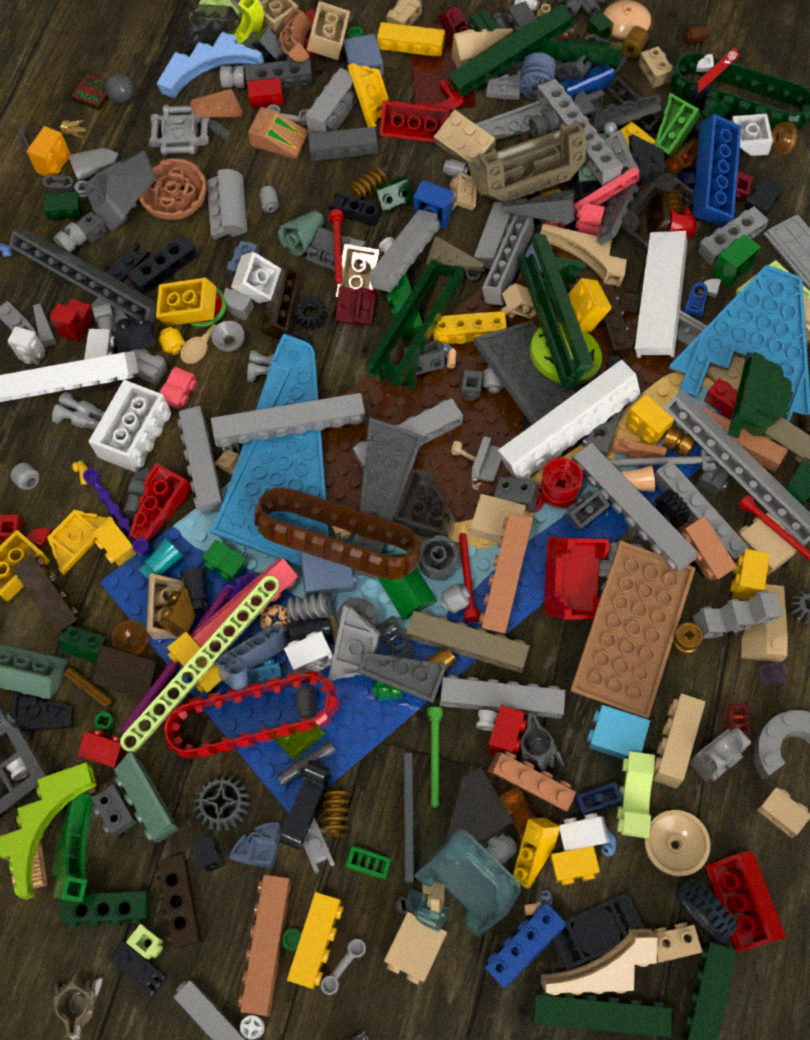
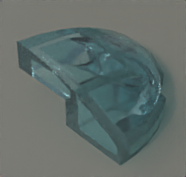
[407,889,450,932]

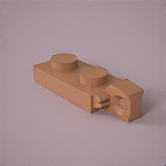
[612,439,667,458]

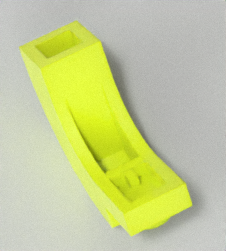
[232,0,264,45]

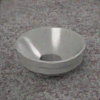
[211,321,244,352]

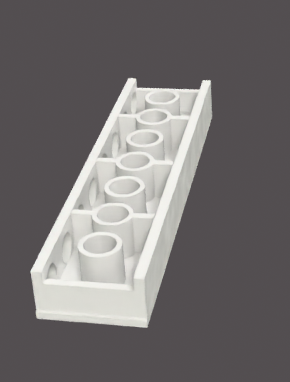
[635,231,688,358]

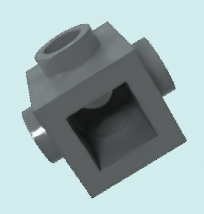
[76,212,106,244]

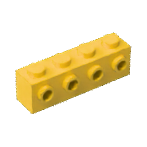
[377,22,445,57]
[433,311,506,344]
[287,892,344,989]

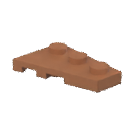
[190,89,243,117]

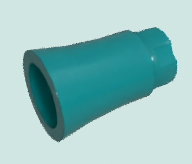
[139,538,184,579]

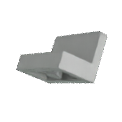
[472,436,502,483]

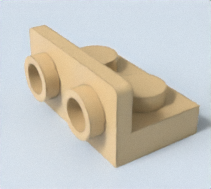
[450,172,477,211]

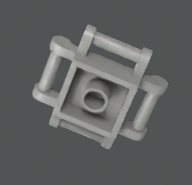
[149,105,210,156]

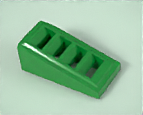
[343,845,391,880]

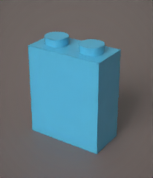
[587,705,650,759]

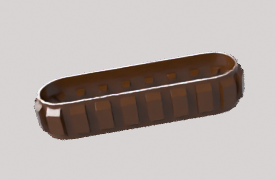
[255,487,420,580]

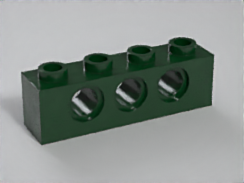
[59,891,151,928]

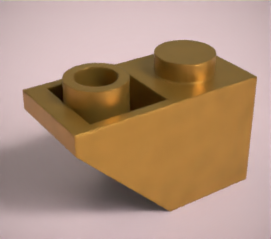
[159,587,195,637]

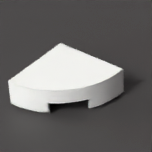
[696,54,714,72]
[698,279,721,297]

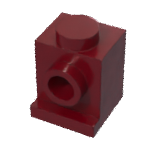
[735,171,753,201]

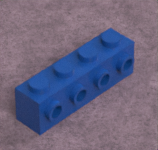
[485,903,568,988]

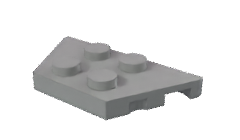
[329,604,380,681]

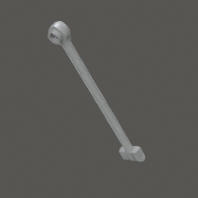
[570,449,716,470]

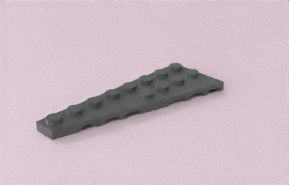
[354,417,423,579]

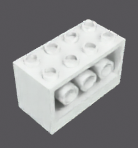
[88,380,171,472]

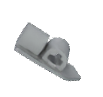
[68,148,119,181]
[92,297,129,336]

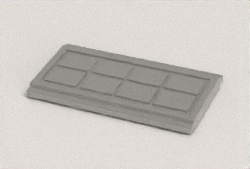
[763,215,810,291]

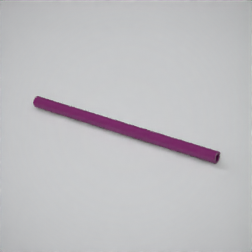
[120,583,231,733]

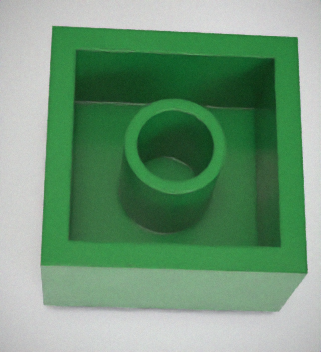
[713,234,761,288]

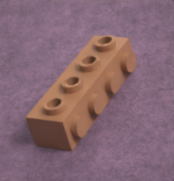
[488,751,576,811]

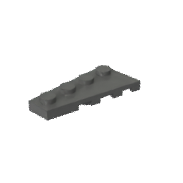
[597,183,639,245]
[356,652,447,703]

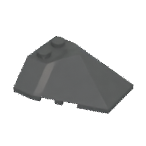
[84,151,156,231]

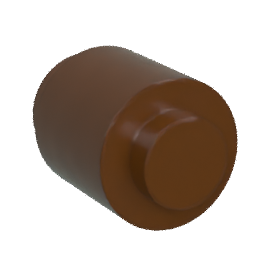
[683,24,709,45]

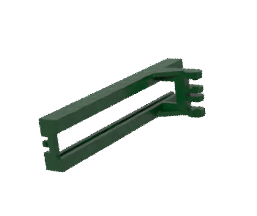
[517,233,594,389]
[366,260,464,390]

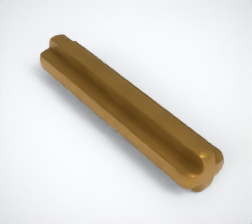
[64,667,113,709]

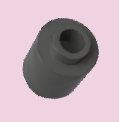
[295,686,317,717]

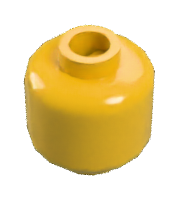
[158,327,185,355]

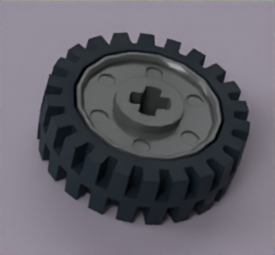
[675,879,738,943]

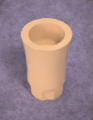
[621,465,655,492]

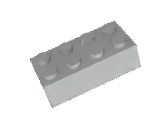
[305,68,359,134]

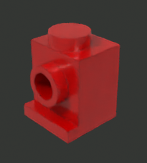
[0,514,24,543]

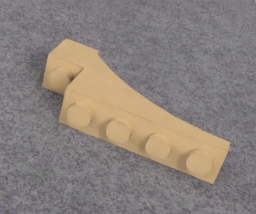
[540,224,627,287]
[541,929,657,995]

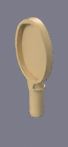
[180,324,216,365]

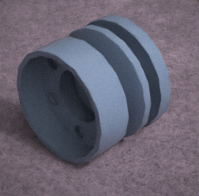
[519,53,556,99]

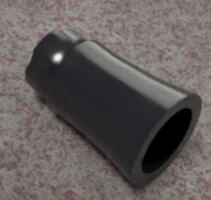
[180,567,209,613]
[286,618,332,642]

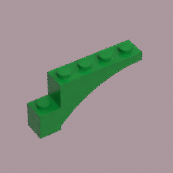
[50,793,94,902]

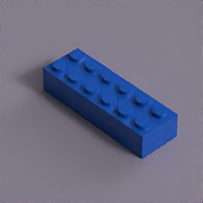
[692,114,741,227]

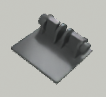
[306,227,351,271]

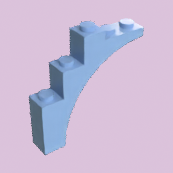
[157,32,264,99]

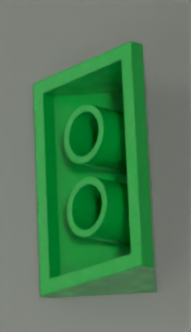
[376,553,437,621]

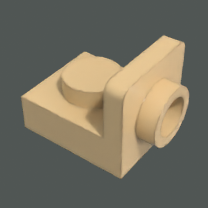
[423,881,445,918]

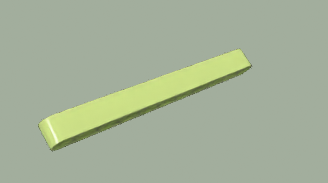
[120,576,279,752]

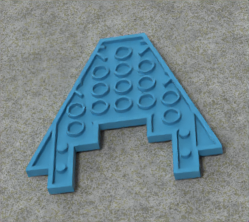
[669,265,810,422]

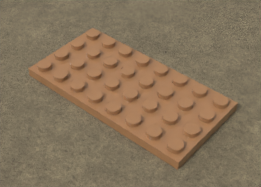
[570,540,696,719]

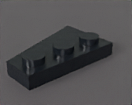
[12,692,74,732]

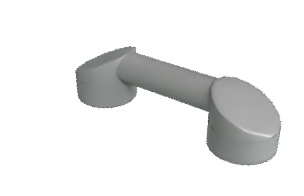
[267,105,307,126]
[320,939,366,995]

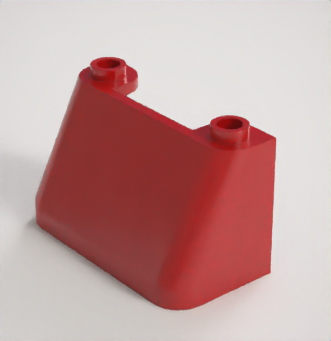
[544,537,610,619]

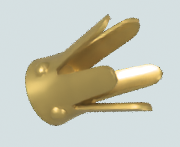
[59,120,86,138]

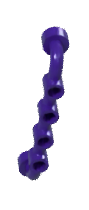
[83,468,150,556]

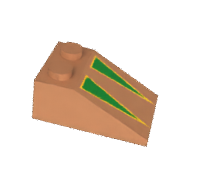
[248,107,309,159]

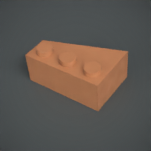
[676,516,737,581]

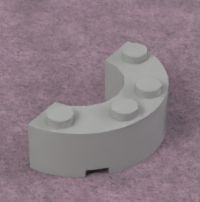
[753,710,810,780]

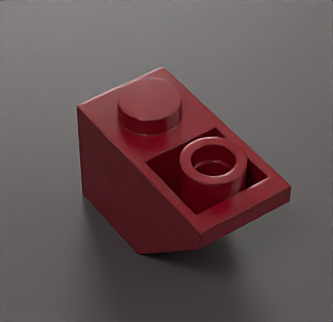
[437,5,470,38]

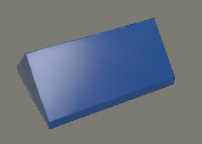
[559,65,614,102]

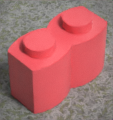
[575,203,605,236]
[160,367,197,410]

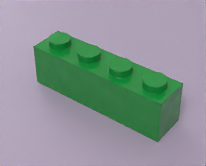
[386,274,423,339]

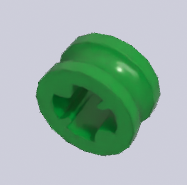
[94,712,115,732]

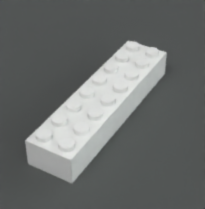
[0,351,139,402]
[498,360,641,480]

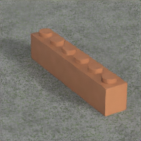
[479,512,533,635]
[238,875,292,1016]

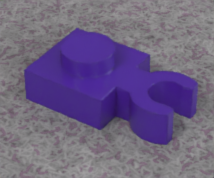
[222,572,255,599]

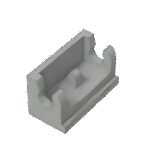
[677,310,707,346]

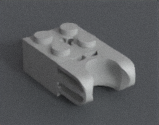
[689,727,751,782]

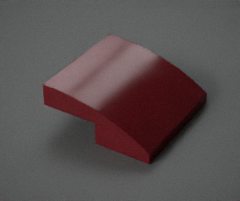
[334,286,376,326]

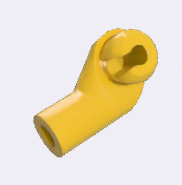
[72,461,88,485]

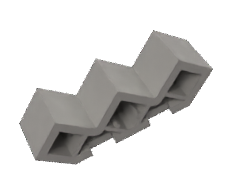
[693,591,783,638]

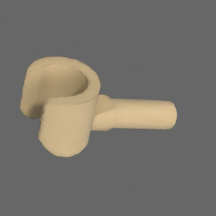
[451,441,476,461]

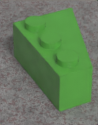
[655,93,701,160]

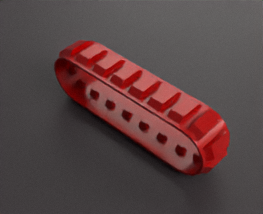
[163,670,340,759]

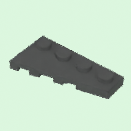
[594,94,662,133]

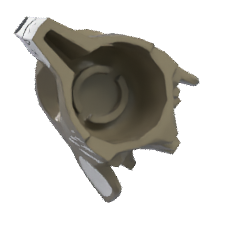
[54,974,103,1040]

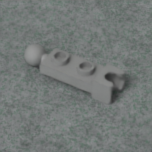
[604,122,639,175]

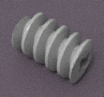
[287,592,331,622]

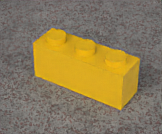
[167,632,224,695]

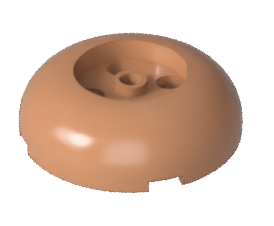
[139,159,206,221]

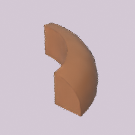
[279,8,313,62]

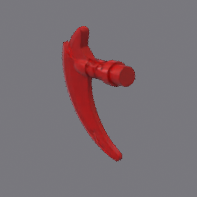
[420,79,464,111]

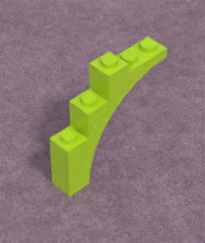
[0,762,97,900]

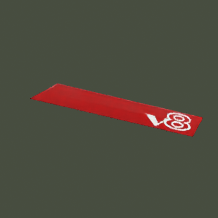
[698,47,740,93]

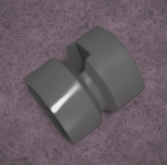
[528,109,560,138]

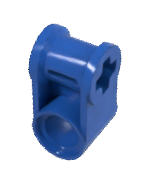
[684,282,708,319]

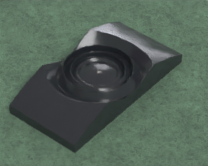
[553,892,644,971]

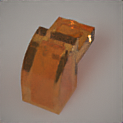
[499,786,535,839]

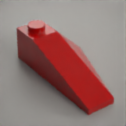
[129,463,192,543]

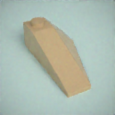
[452,28,513,68]
[741,584,788,663]

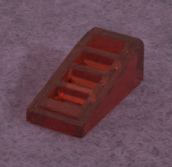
[725,704,752,748]

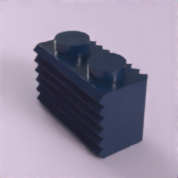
[574,781,622,818]

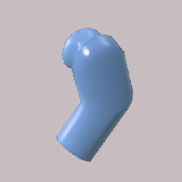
[601,827,616,856]

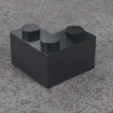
[113,318,156,352]

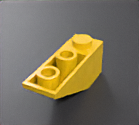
[512,818,560,889]

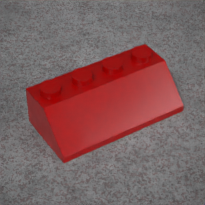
[380,99,451,143]
[705,851,786,953]

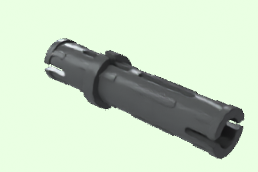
[276,741,336,786]

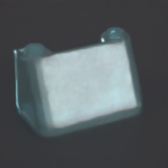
[414,830,521,937]

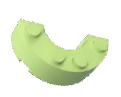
[617,751,655,839]

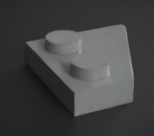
[486,71,521,100]

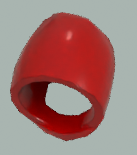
[662,207,697,239]

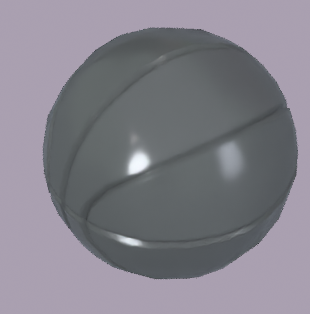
[105,73,135,103]

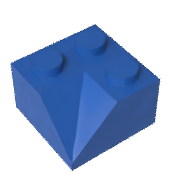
[414,180,454,229]

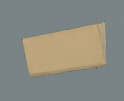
[147,573,184,639]

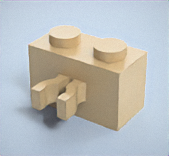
[501,283,536,319]

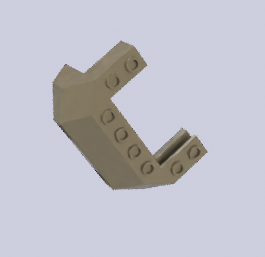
[467,120,586,202]

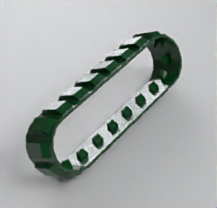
[669,52,810,133]

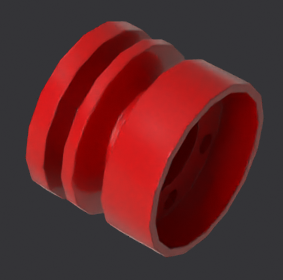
[540,458,583,509]

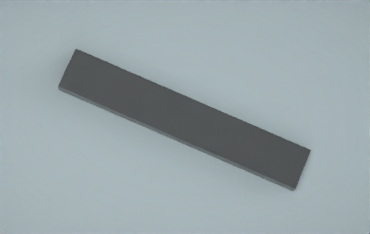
[404,753,414,884]

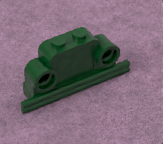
[728,352,793,438]

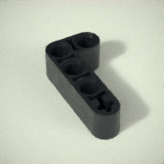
[279,760,331,850]

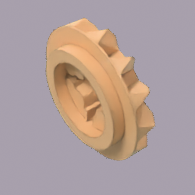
[260,604,290,632]

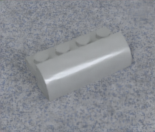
[207,169,248,240]

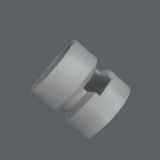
[220,66,246,88]
[53,222,87,253]

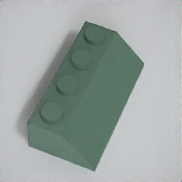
[0,644,68,699]
[114,752,180,844]

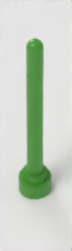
[427,707,443,808]

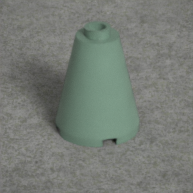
[278,211,324,256]

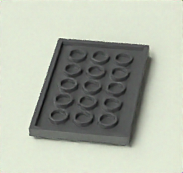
[473,320,582,425]

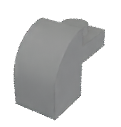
[224,288,254,321]

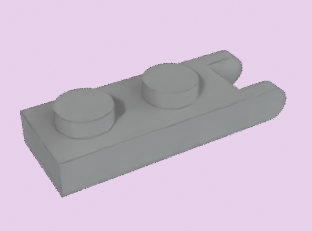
[303,817,335,874]

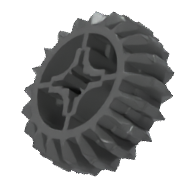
[193,774,250,832]

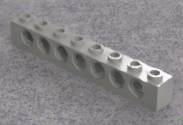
[538,79,623,186]

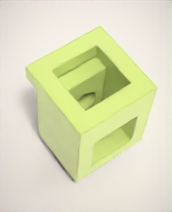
[126,924,163,960]

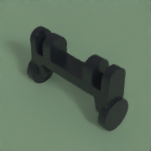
[692,83,713,117]

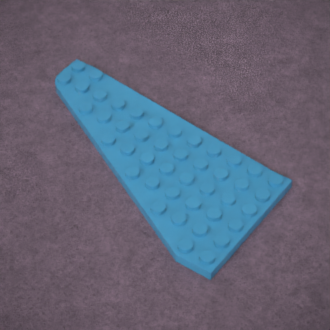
[210,334,329,568]

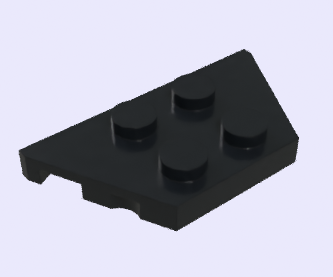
[628,135,666,204]

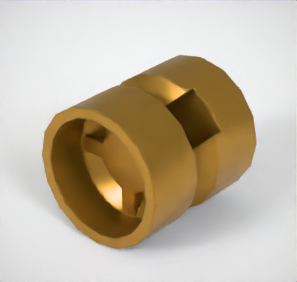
[662,425,696,457]
[672,622,703,656]

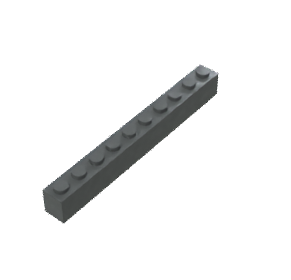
[9,228,159,323]

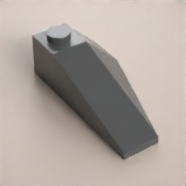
[501,190,575,224]

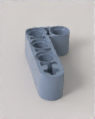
[216,624,288,690]

